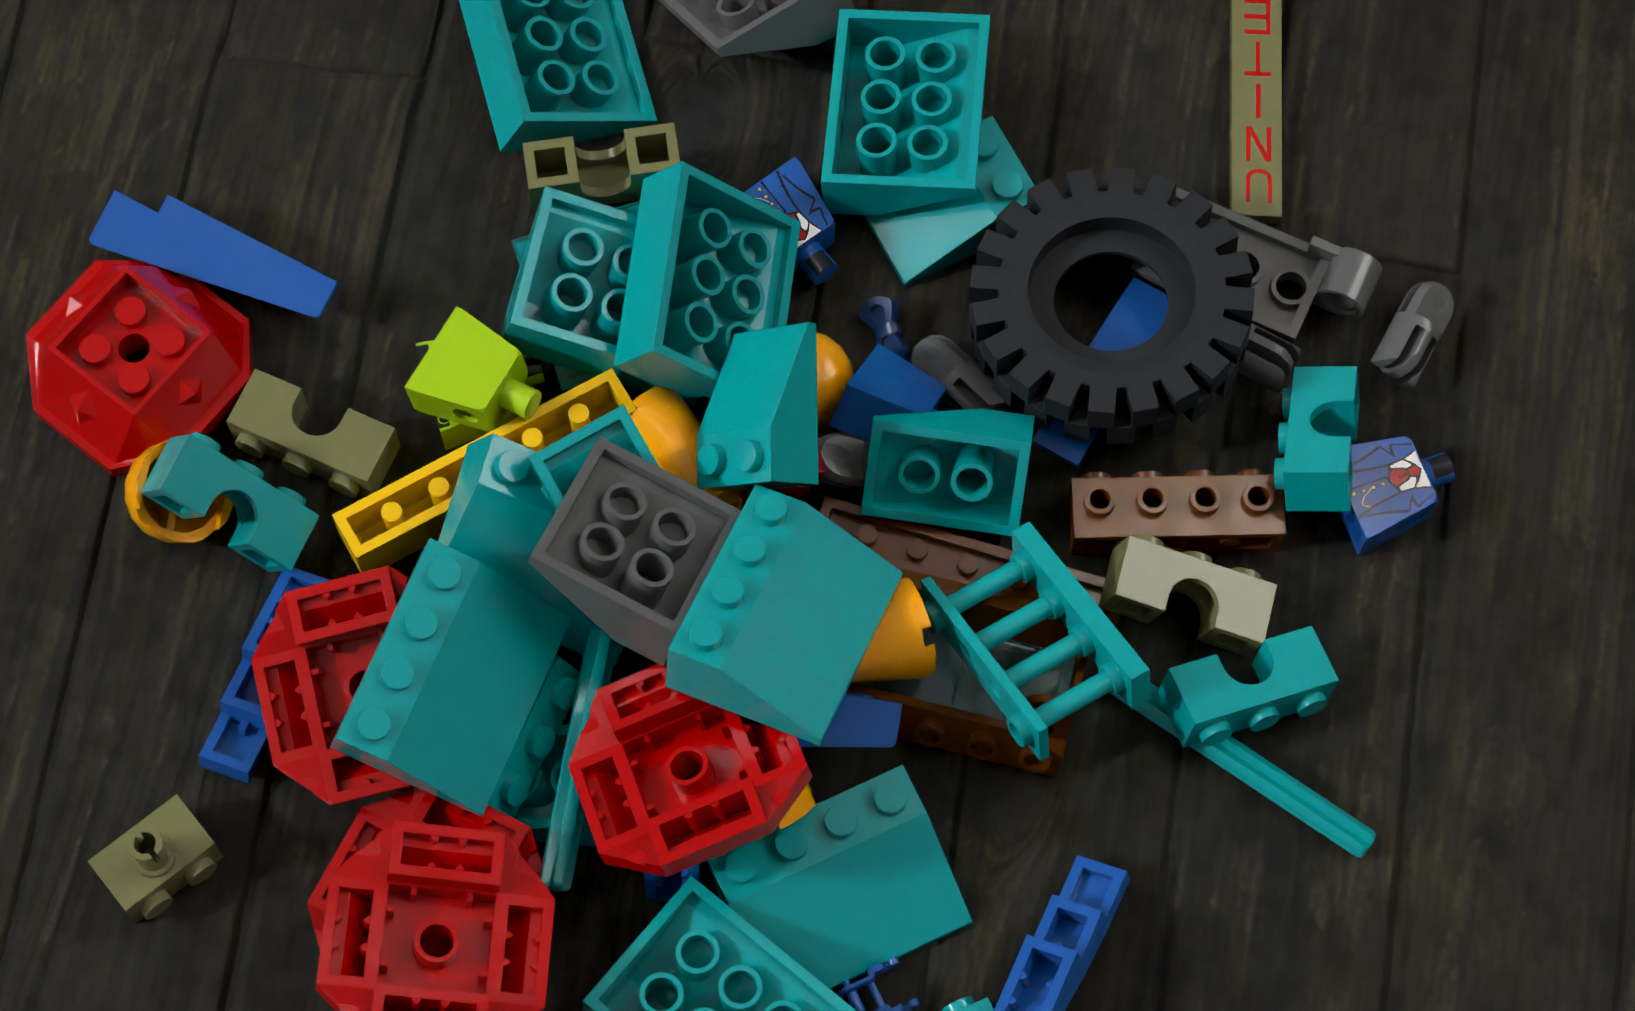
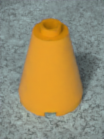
[631,386,743,509]
[851,577,936,683]

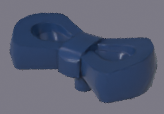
[859,295,911,360]

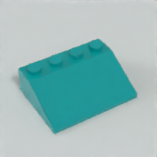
[459,0,657,152]
[821,9,990,216]
[613,161,801,398]
[500,186,702,407]
[438,433,624,667]
[665,484,903,746]
[330,538,572,817]
[706,765,973,990]
[582,876,856,1011]

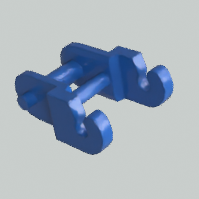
[836,956,920,1011]

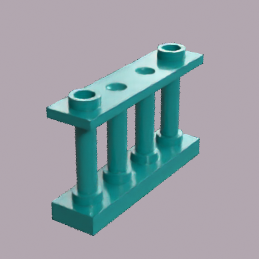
[921,522,1150,762]

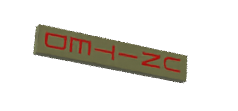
[1229,0,1282,224]

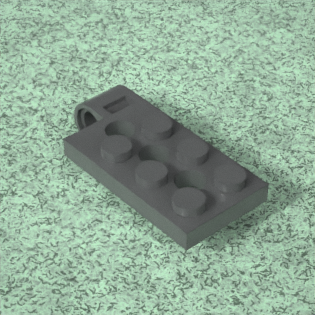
[1128,187,1383,344]

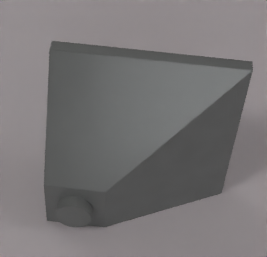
[658,0,855,57]
[528,436,741,666]

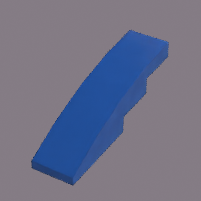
[1032,277,1168,470]
[198,567,330,784]
[994,855,1130,1011]

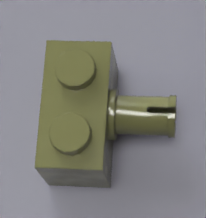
[87,794,224,923]

